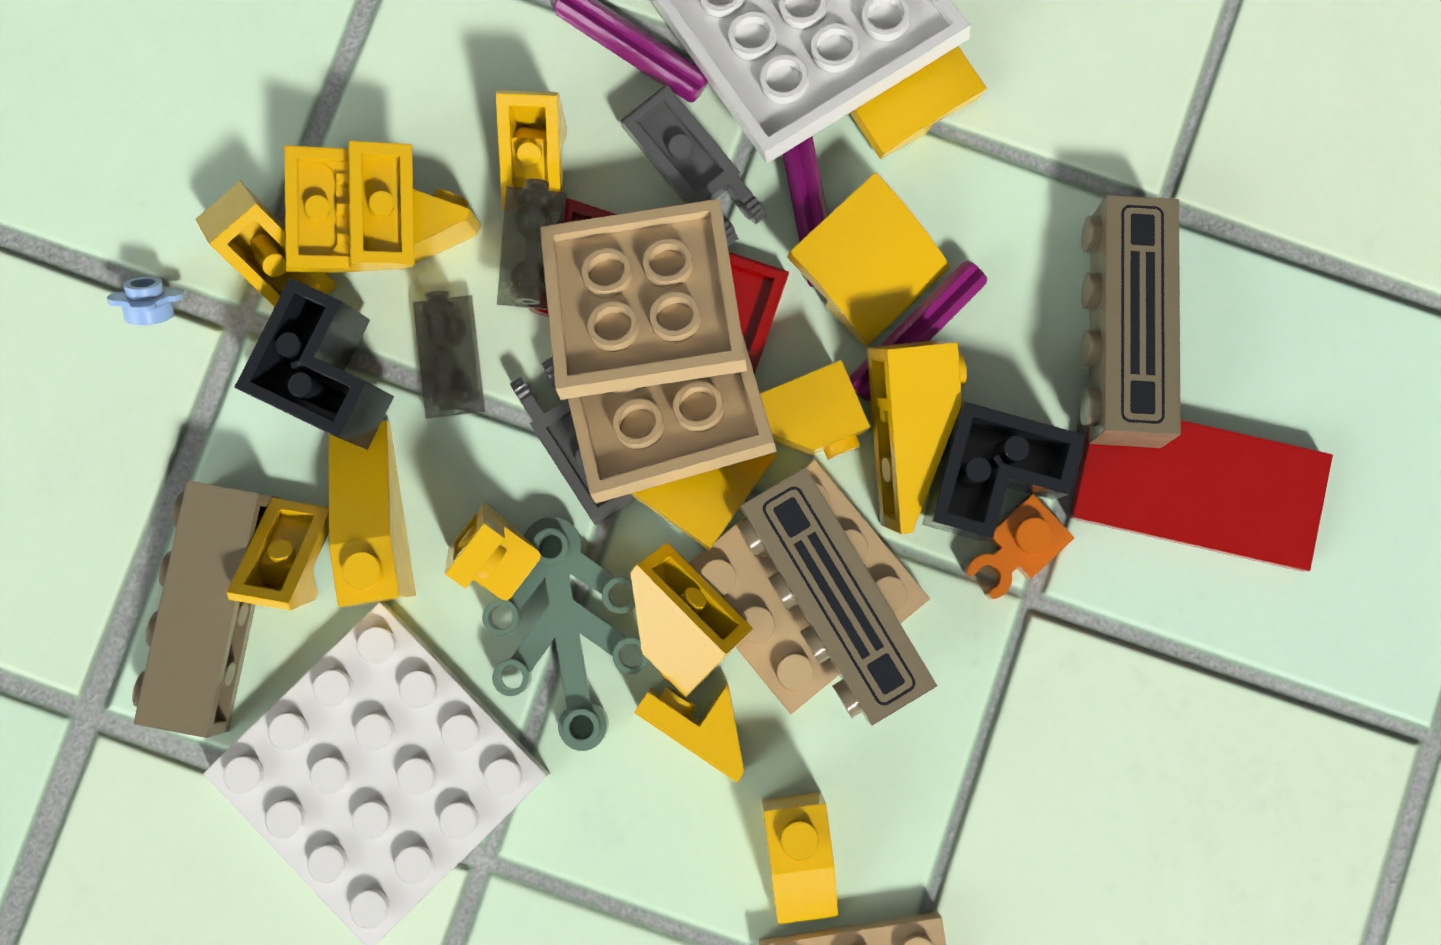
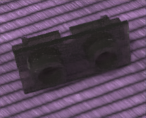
[497,179,566,310]
[413,291,486,419]

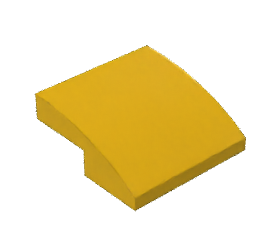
[850,46,987,159]
[284,141,415,273]
[787,172,950,348]
[630,453,776,550]

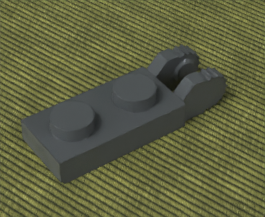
[620,84,767,247]
[510,357,636,525]

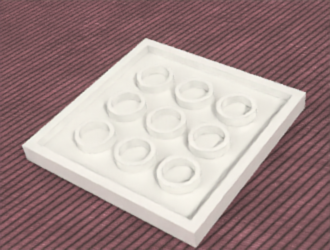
[651,0,971,164]
[203,602,550,945]

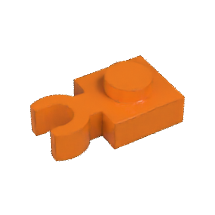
[963,494,1075,599]

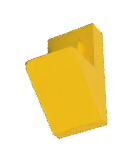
[496,90,567,212]
[227,497,329,611]
[445,502,541,601]
[634,681,744,783]

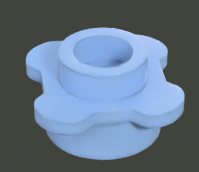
[107,276,184,325]

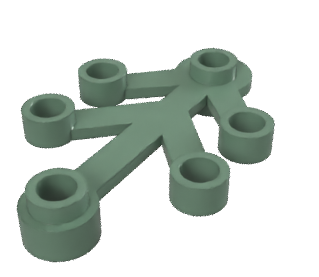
[482,517,649,751]

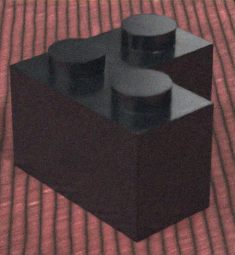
[234,278,394,450]
[922,401,1085,541]

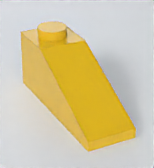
[867,340,967,534]
[329,421,416,607]

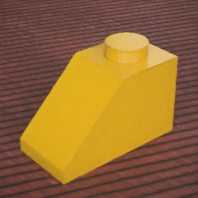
[195,180,337,307]
[760,360,870,460]
[630,543,753,697]
[762,792,838,924]

